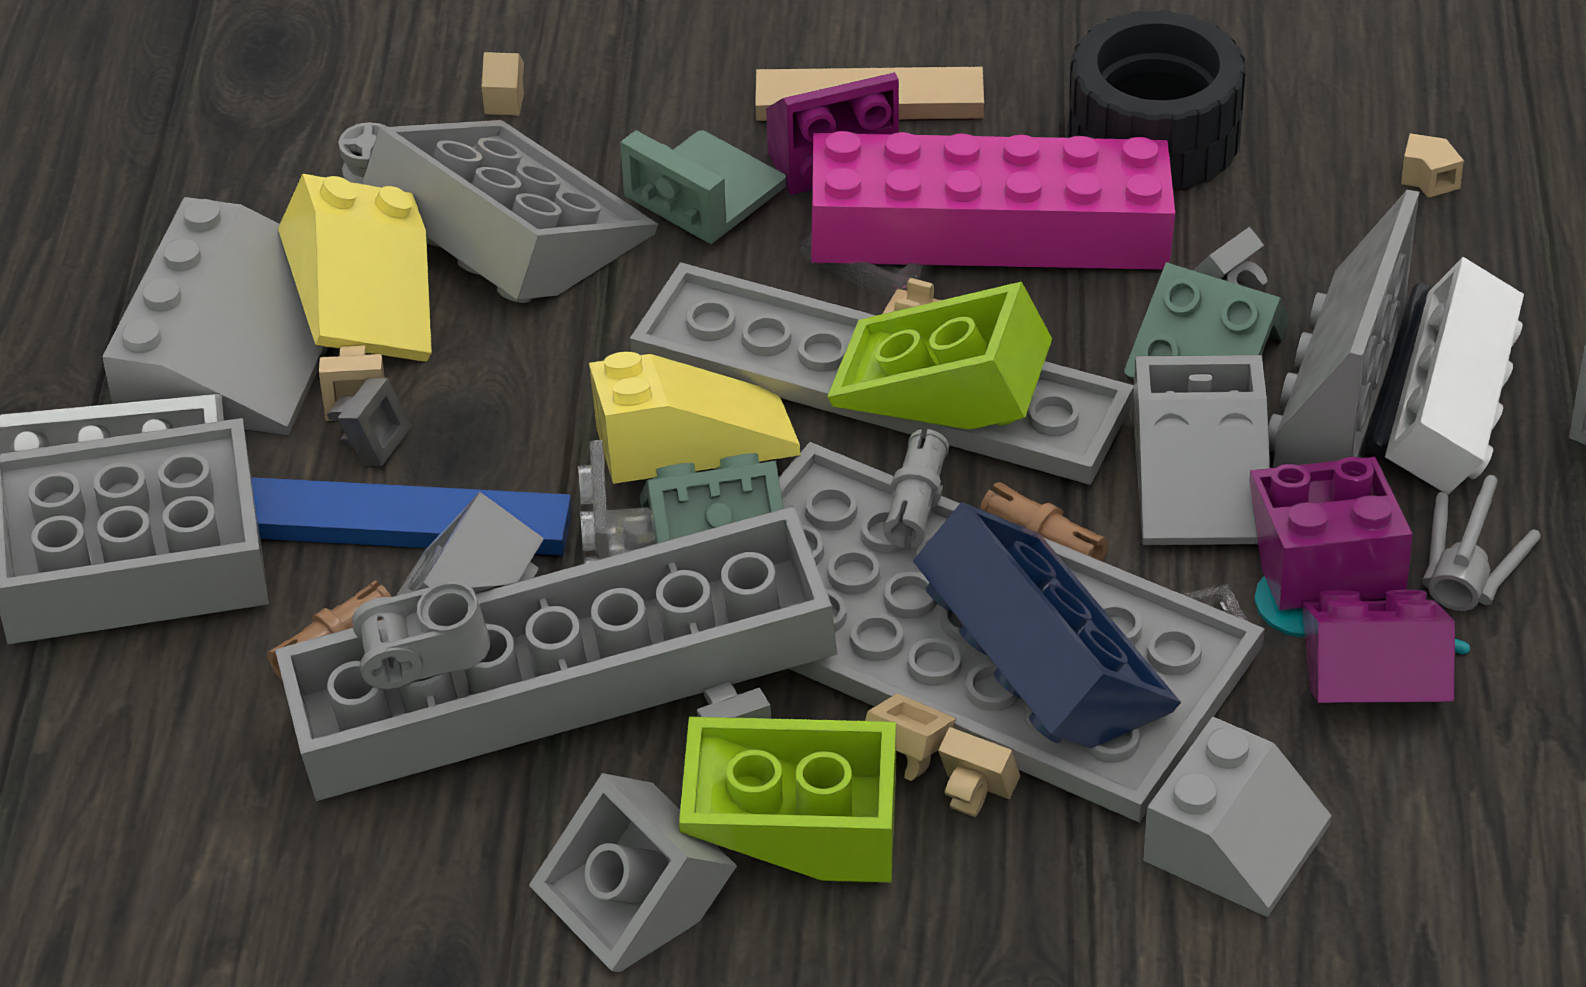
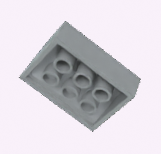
[362,120,658,303]
[1268,190,1419,468]
[102,197,329,436]
[0,418,269,644]

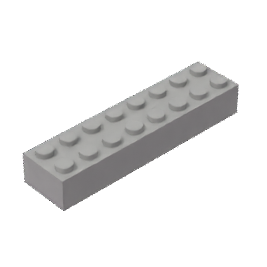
[275,506,838,801]

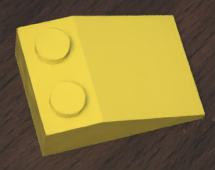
[278,174,432,362]
[589,352,801,484]

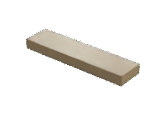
[755,67,984,121]

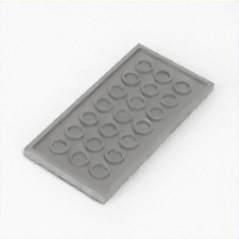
[779,442,1265,823]

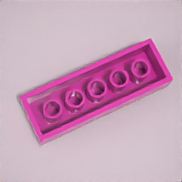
[811,131,1175,270]

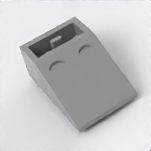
[1132,355,1270,545]

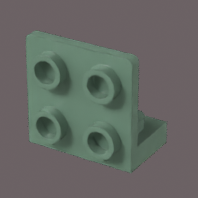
[620,130,786,244]
[1124,262,1290,380]
[639,453,784,544]

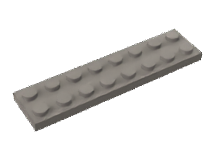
[630,262,1134,485]

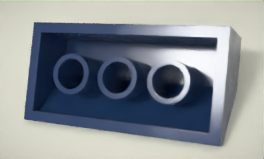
[913,502,1181,748]

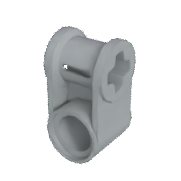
[352,581,490,689]

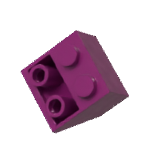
[766,72,899,195]
[1249,457,1413,611]
[1303,590,1455,703]

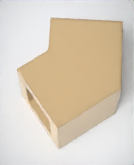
[482,52,524,116]
[1401,133,1464,198]

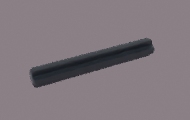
[1364,282,1436,463]

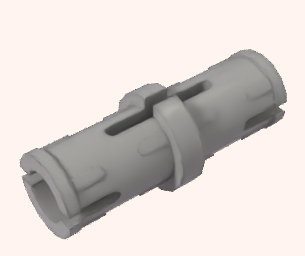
[883,429,949,548]

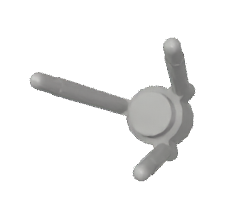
[1422,475,1541,611]

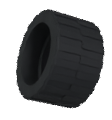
[1068,10,1246,190]

